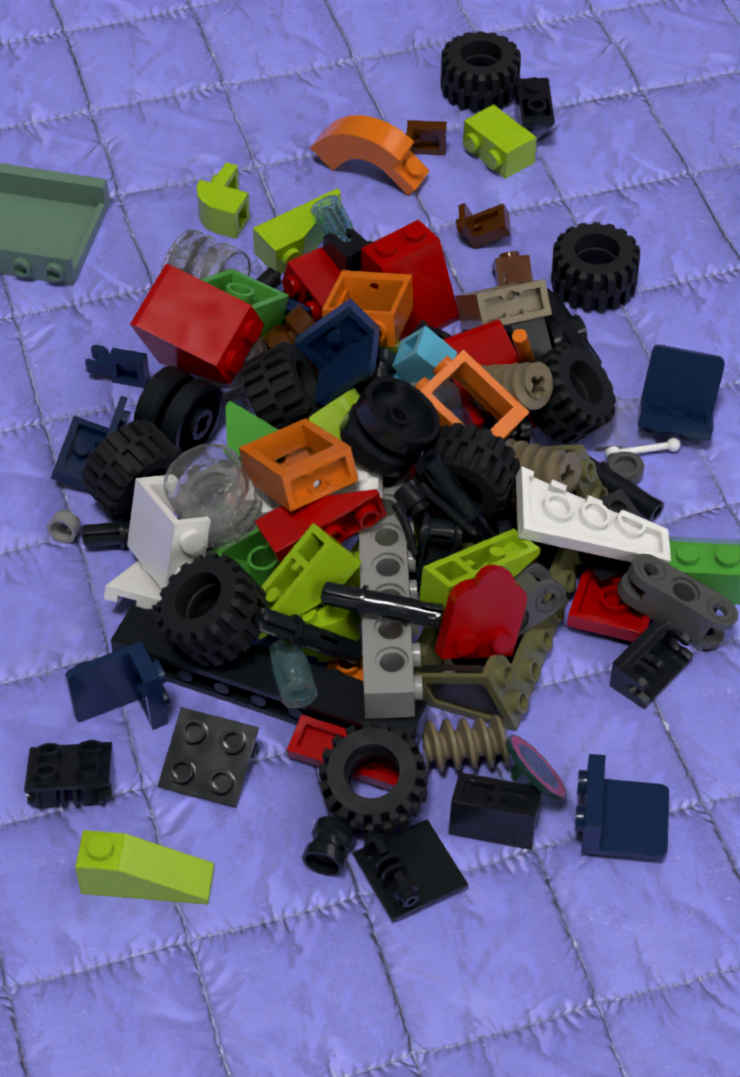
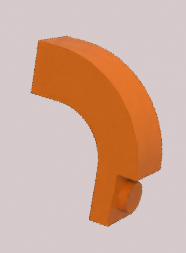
[310,115,430,195]

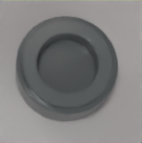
[607,452,644,485]

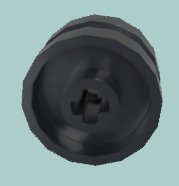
[134,365,223,460]
[339,377,441,477]

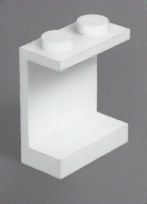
[127,475,211,589]

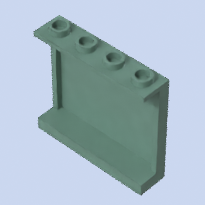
[0,163,110,286]

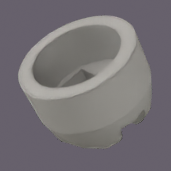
[47,510,81,543]

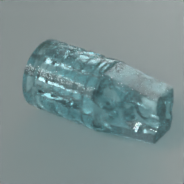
[311,195,355,242]
[269,639,318,708]

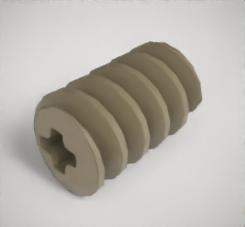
[470,361,553,412]
[504,438,582,493]
[422,715,510,774]

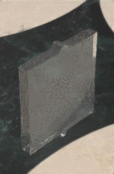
[592,396,656,452]

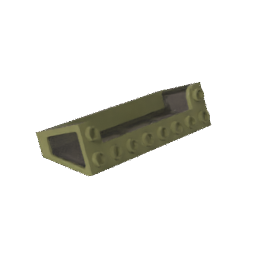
[413,444,608,730]

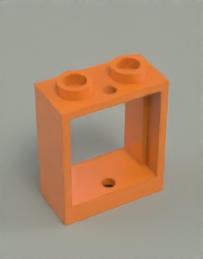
[322,270,413,347]
[415,349,529,439]
[239,418,358,512]

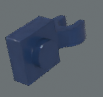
[85,345,150,388]

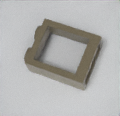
[455,279,552,330]

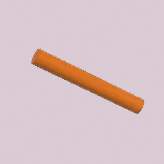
[512,329,535,363]

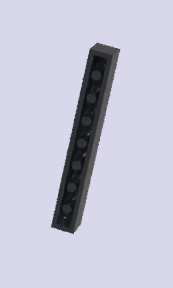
[111,605,428,744]

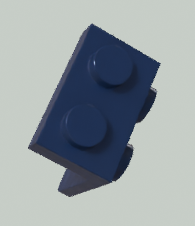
[294,298,380,407]
[638,344,725,442]
[51,396,131,492]
[65,641,170,730]
[574,754,669,860]

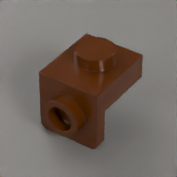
[405,120,447,156]
[456,203,511,249]
[491,251,533,286]

